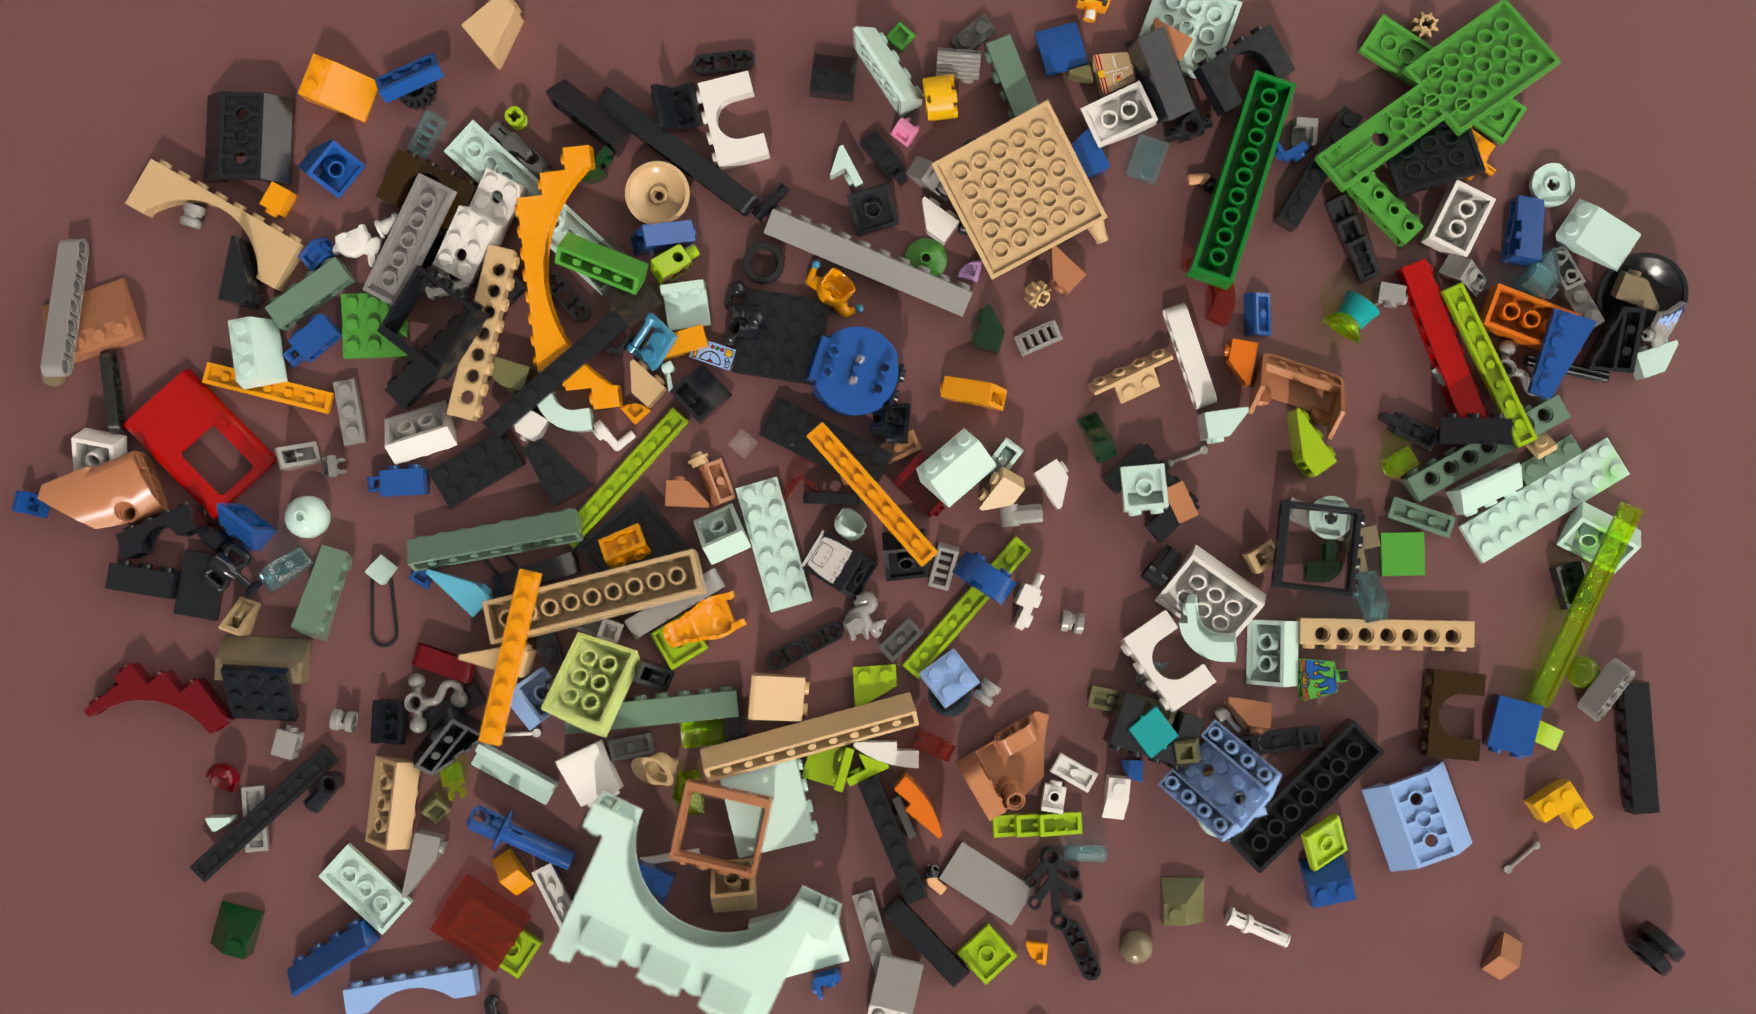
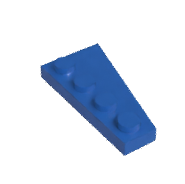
[1527,308,1597,399]

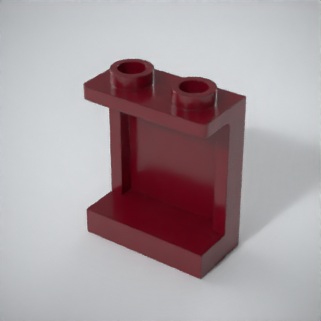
[892,450,945,517]

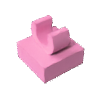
[891,117,919,148]

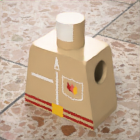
[1091,52,1136,98]

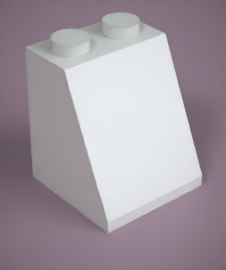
[556,739,624,808]

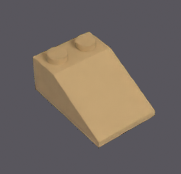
[458,642,537,678]

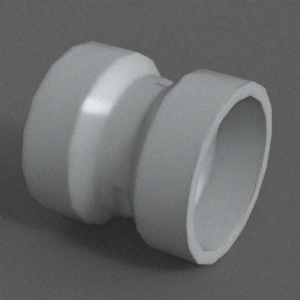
[179,202,207,230]
[1059,610,1085,635]
[972,677,1002,707]
[329,708,358,733]

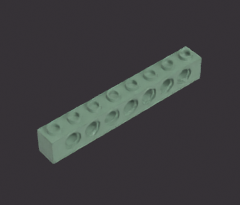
[1401,395,1571,502]

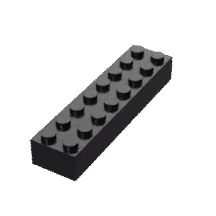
[1227,718,1385,874]

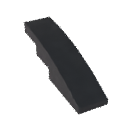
[1323,193,1380,283]

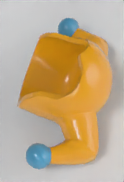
[806,259,864,317]

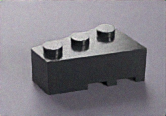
[1438,413,1513,445]

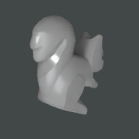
[843,591,887,641]

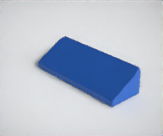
[375,52,444,103]

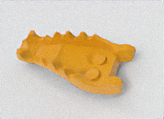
[663,590,747,647]

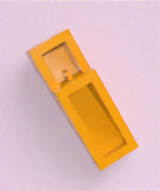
[642,325,709,361]

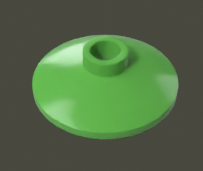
[905,238,947,276]

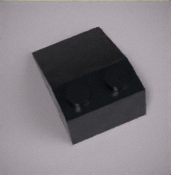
[218,235,264,310]

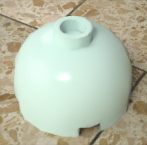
[284,496,331,538]

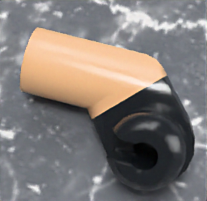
[1187,173,1216,193]
[925,863,947,895]

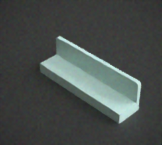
[471,742,559,805]

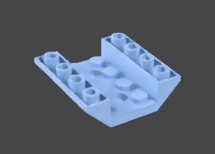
[1158,720,1282,842]
[1361,761,1473,872]

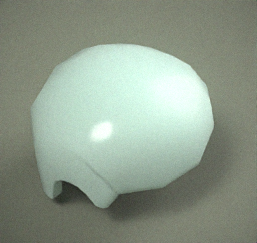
[834,508,867,541]

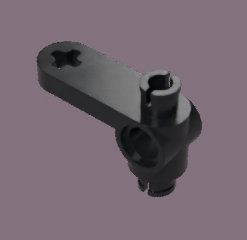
[1163,76,1213,144]

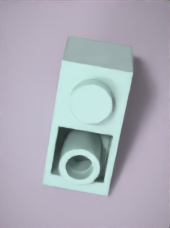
[1633,339,1678,380]

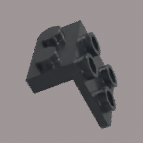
[651,82,703,132]

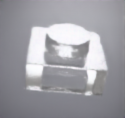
[728,429,758,459]

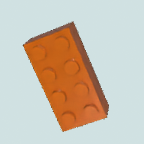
[1479,283,1580,351]

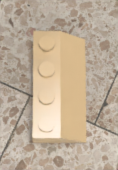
[365,755,421,850]

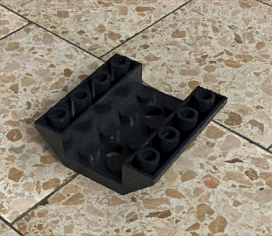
[204,91,295,185]

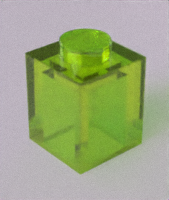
[1380,446,1420,478]

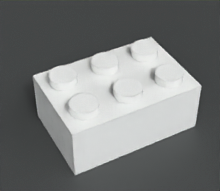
[1421,180,1496,258]

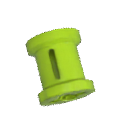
[505,106,528,130]

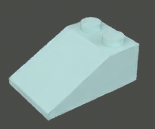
[1555,198,1641,271]

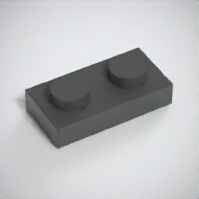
[950,14,997,50]
[878,617,923,663]
[608,731,655,762]

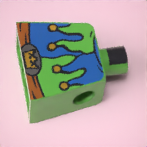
[1297,658,1348,701]

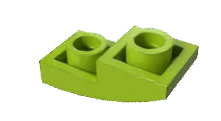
[1535,720,1564,751]

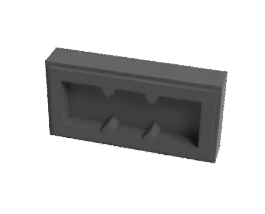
[892,793,917,839]

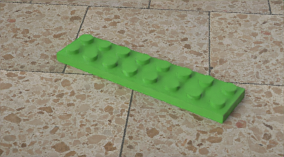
[1358,14,1527,145]

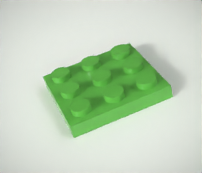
[341,293,409,359]

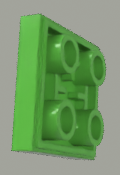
[1379,532,1425,576]

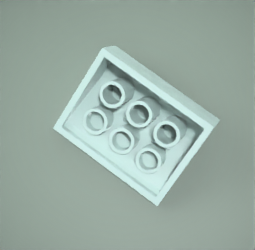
[853,26,923,118]
[748,897,850,978]

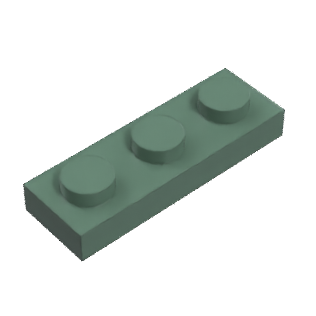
[1520,434,1582,486]
[1385,497,1456,538]

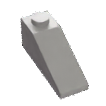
[401,829,447,898]

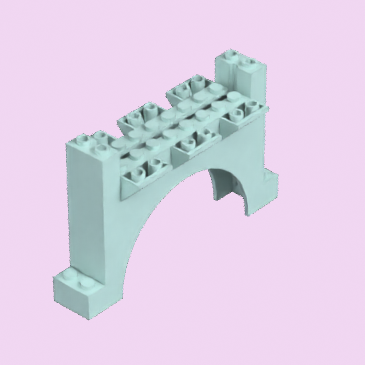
[550,791,842,1014]

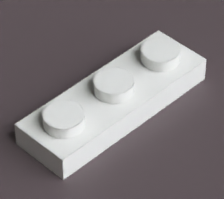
[531,863,573,929]

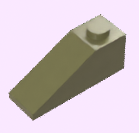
[475,351,534,395]

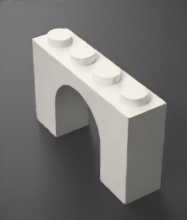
[696,71,770,171]
[1120,610,1216,713]

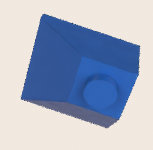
[298,139,366,199]

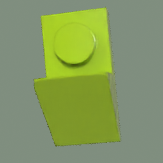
[846,751,889,786]

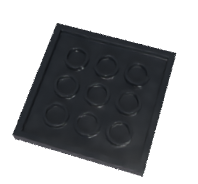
[1376,121,1486,198]
[732,287,830,385]
[576,491,691,613]

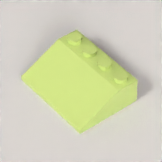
[541,632,641,738]

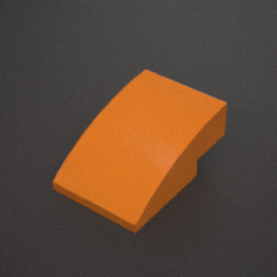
[894,771,942,839]

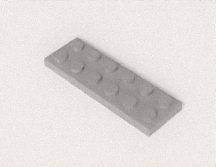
[362,173,457,305]

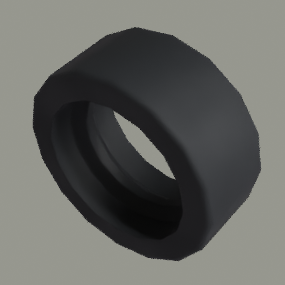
[743,242,784,284]

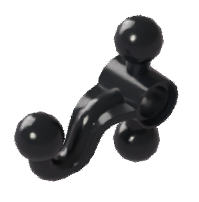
[723,280,765,345]

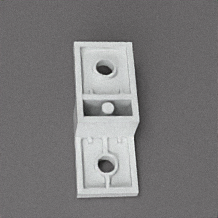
[433,168,527,284]

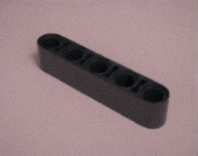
[882,895,970,987]

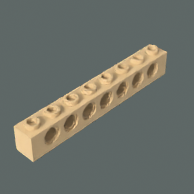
[446,244,520,422]
[1295,617,1475,651]

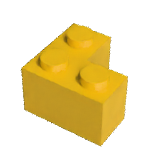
[1524,778,1594,830]

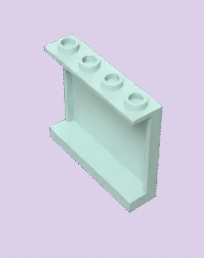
[720,758,819,858]

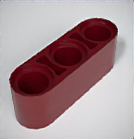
[411,643,476,683]

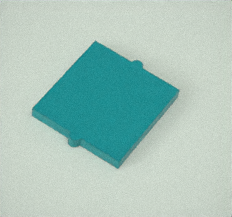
[1128,706,1179,759]

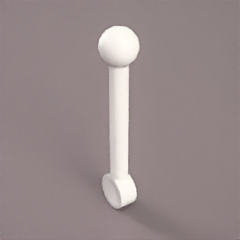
[504,728,541,737]

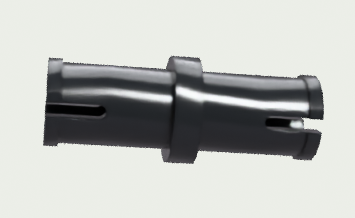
[751,181,790,222]

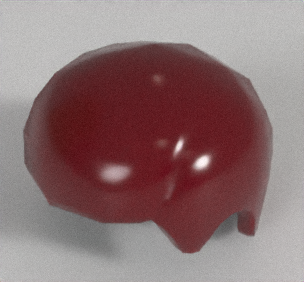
[206,763,240,792]

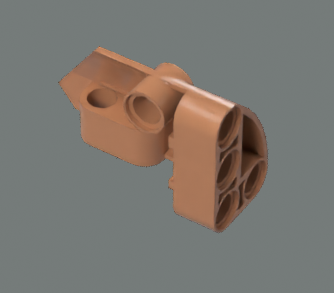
[37,451,169,529]
[956,710,1049,821]

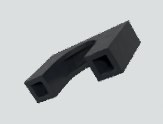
[1192,24,1296,116]
[1101,443,1200,542]
[1103,690,1205,770]

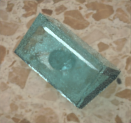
[1062,845,1108,862]

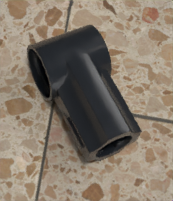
[1140,545,1182,590]
[303,771,345,814]

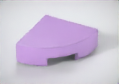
[957,260,982,283]

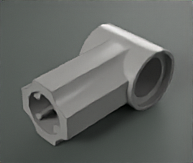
[999,504,1043,527]

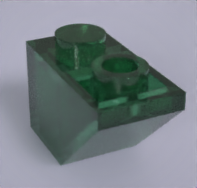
[971,304,1005,355]
[1077,411,1117,464]

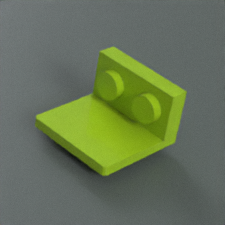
[802,745,855,792]

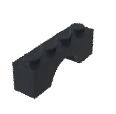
[116,502,209,560]

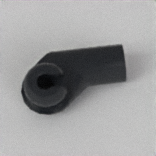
[484,994,501,1014]

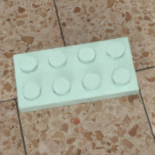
[318,843,413,935]

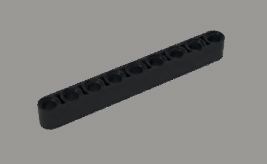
[595,86,759,217]

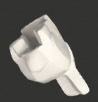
[332,224,382,268]

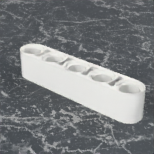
[1163,303,1217,409]

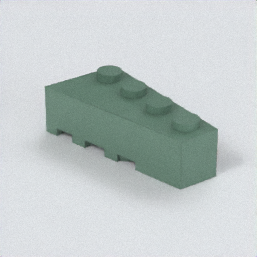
[291,545,353,642]

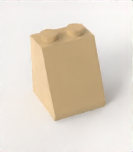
[461,0,524,70]
[748,672,810,722]

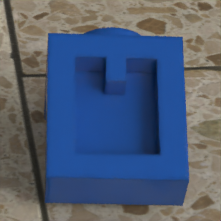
[298,237,336,271]
[811,967,841,1000]

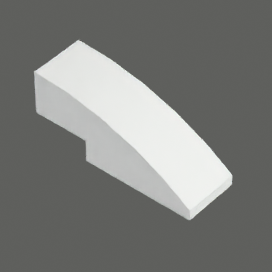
[853,740,919,768]

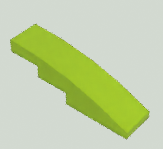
[991,811,1083,838]

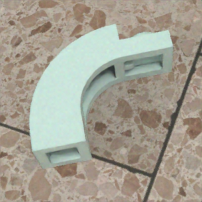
[538,372,595,433]
[1179,594,1237,662]

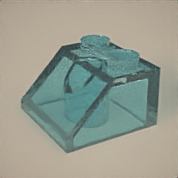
[1512,247,1561,300]

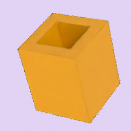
[259,181,298,218]

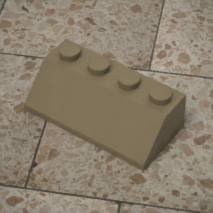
[214,635,312,684]

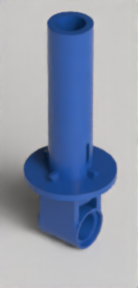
[466,806,576,870]

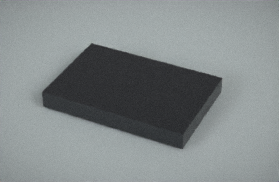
[173,550,224,621]

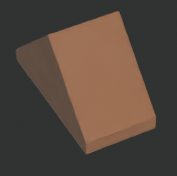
[1480,931,1523,980]

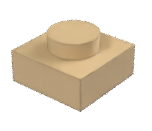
[1525,432,1557,460]

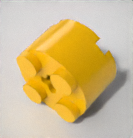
[923,74,958,121]

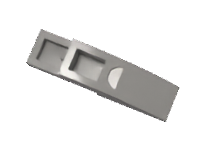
[1544,245,1605,328]

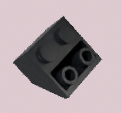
[669,364,733,425]

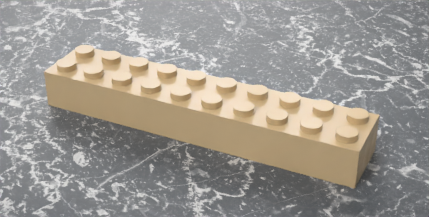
[482,549,707,646]

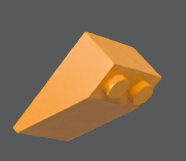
[297,53,378,123]

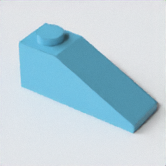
[426,569,495,617]

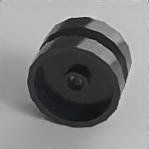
[1624,920,1686,977]

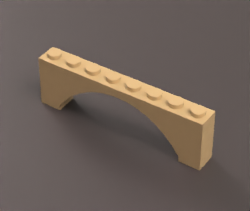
[125,159,306,292]

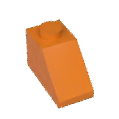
[1223,338,1258,387]

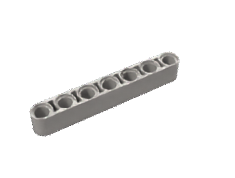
[41,238,89,378]

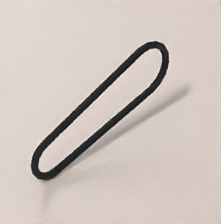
[370,577,398,648]

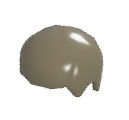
[1119,930,1153,964]

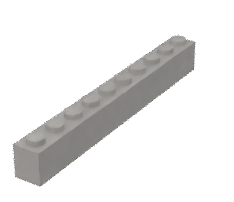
[764,206,973,317]

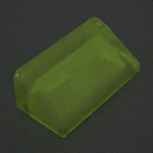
[680,718,726,748]

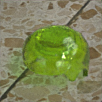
[1566,655,1601,689]

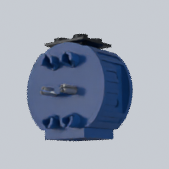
[804,327,906,416]

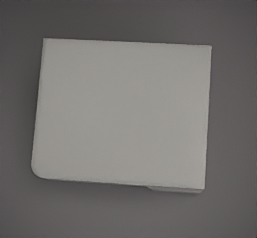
[1290,117,1319,149]

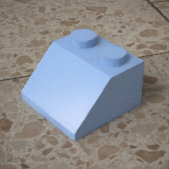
[511,666,552,731]

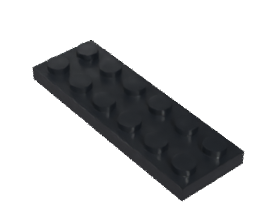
[759,396,893,484]

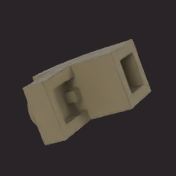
[1340,525,1380,573]

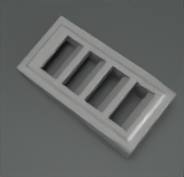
[1014,319,1063,357]
[927,542,959,591]

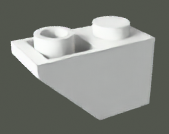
[921,196,959,246]

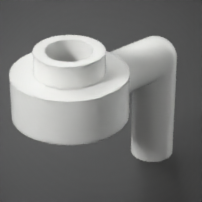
[592,420,636,451]

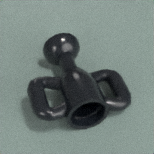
[201,542,263,599]

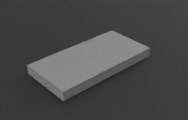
[939,841,1035,925]

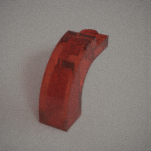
[1181,258,1236,328]

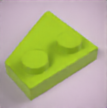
[853,664,897,707]

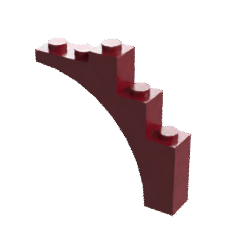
[84,662,235,734]

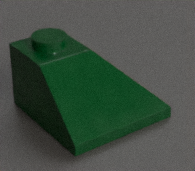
[210,900,265,960]

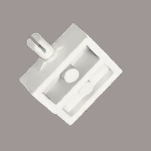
[1012,573,1045,631]

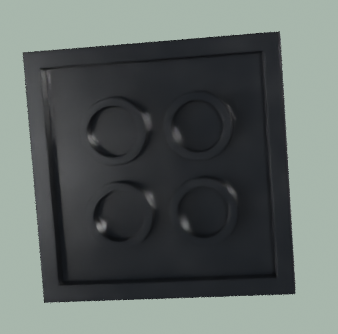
[220,664,299,722]

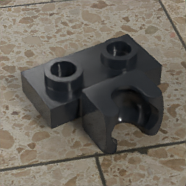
[870,403,912,444]

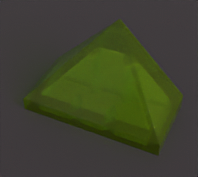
[672,769,705,815]

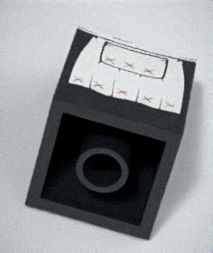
[801,530,879,599]

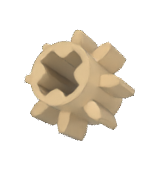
[1410,12,1439,40]
[1024,280,1051,308]

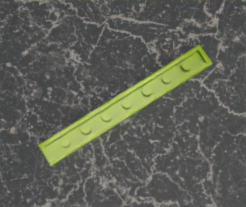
[1440,282,1538,448]
[568,407,690,549]
[902,536,1032,679]

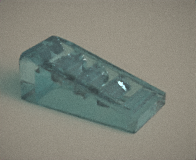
[407,110,449,159]

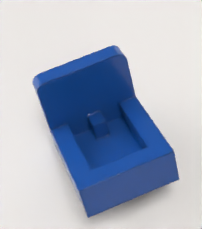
[1274,141,1309,164]
[12,490,51,518]

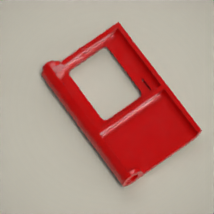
[124,369,278,519]

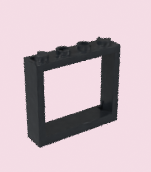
[377,265,490,381]
[1270,500,1365,597]

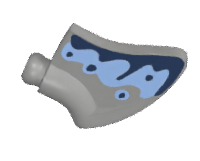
[1641,301,1686,348]

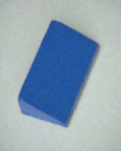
[1244,292,1271,337]

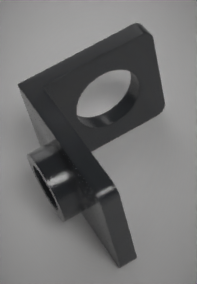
[603,333,635,356]

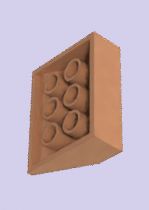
[42,278,145,364]

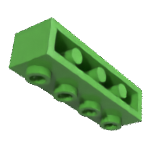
[1344,171,1424,248]
[555,232,649,295]

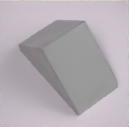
[274,441,322,471]

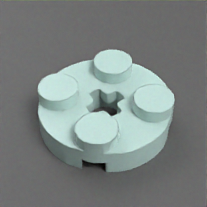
[1529,163,1575,207]
[1308,496,1352,539]

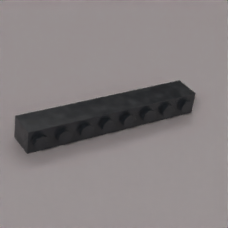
[385,269,528,410]

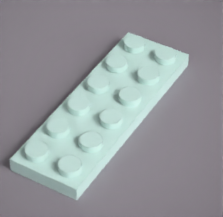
[735,477,813,612]

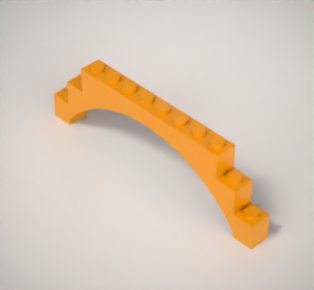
[515,145,624,409]

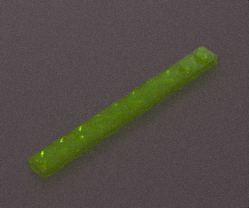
[1526,502,1644,709]

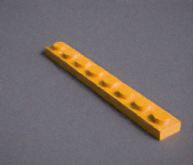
[806,422,938,567]
[478,569,543,746]

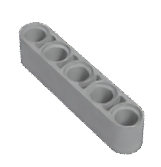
[624,568,726,640]

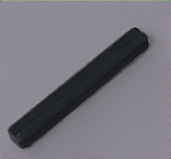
[1523,354,1610,383]

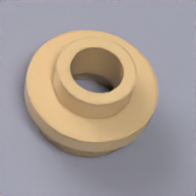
[688,451,709,469]

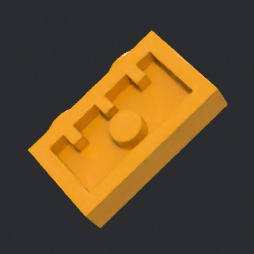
[598,523,651,569]

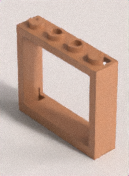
[669,778,774,879]

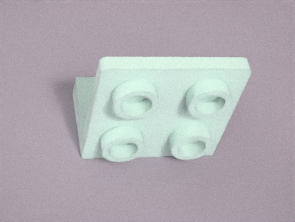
[660,279,711,331]

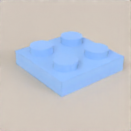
[919,648,980,709]

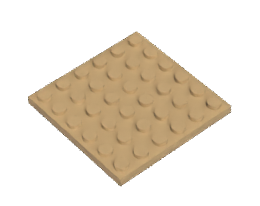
[931,100,1108,280]

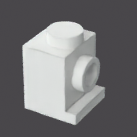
[1040,779,1067,814]

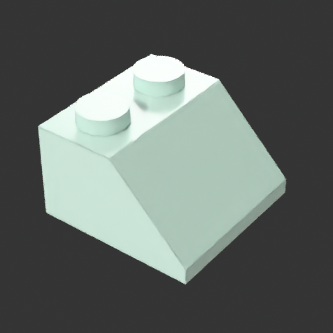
[1197,407,1249,444]
[693,503,751,565]

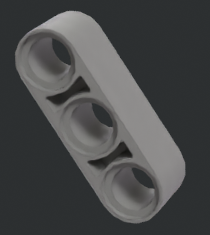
[1577,658,1635,721]

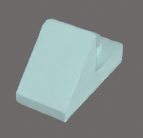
[830,145,863,191]
[989,438,1024,475]

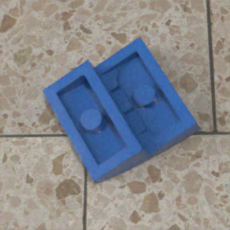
[1034,21,1088,77]

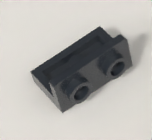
[1549,560,1595,610]
[370,699,407,745]

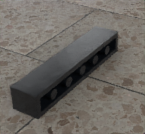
[1273,106,1363,232]
[1614,680,1660,815]
[857,773,928,905]

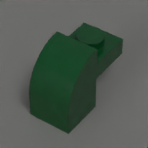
[581,145,615,184]

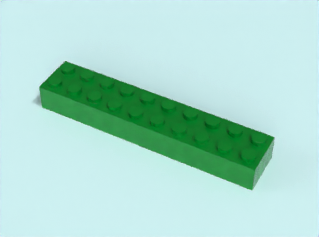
[1186,70,1296,290]

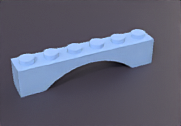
[342,962,481,1014]

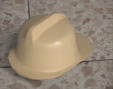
[631,752,679,786]

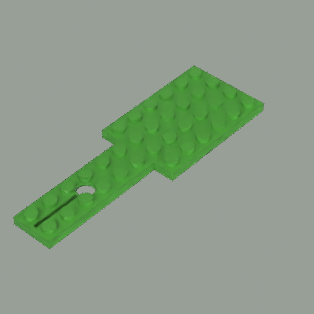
[1314,0,1561,192]

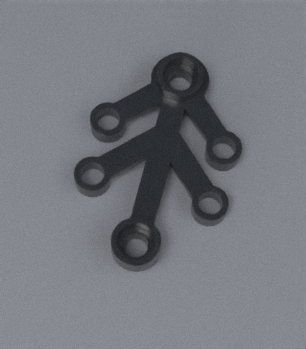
[1024,845,1083,931]

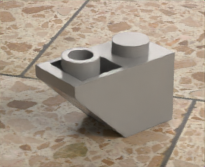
[906,156,949,202]
[1439,253,1487,298]

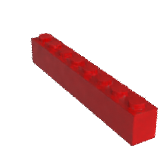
[1396,259,1488,418]

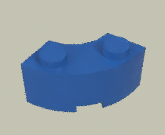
[952,551,1017,605]

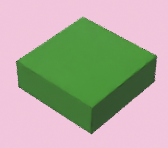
[886,21,916,53]

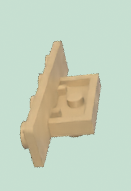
[1088,348,1173,404]

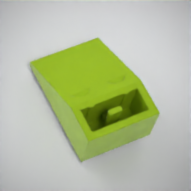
[1286,408,1337,478]

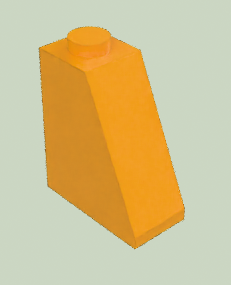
[940,376,1007,411]

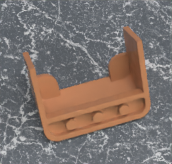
[1248,353,1346,440]

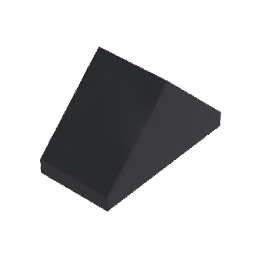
[632,659,675,692]

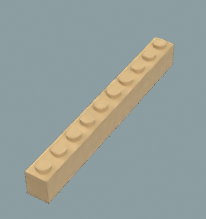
[700,692,919,783]

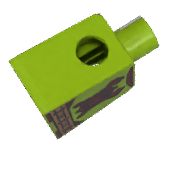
[650,244,700,285]

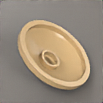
[625,161,690,225]

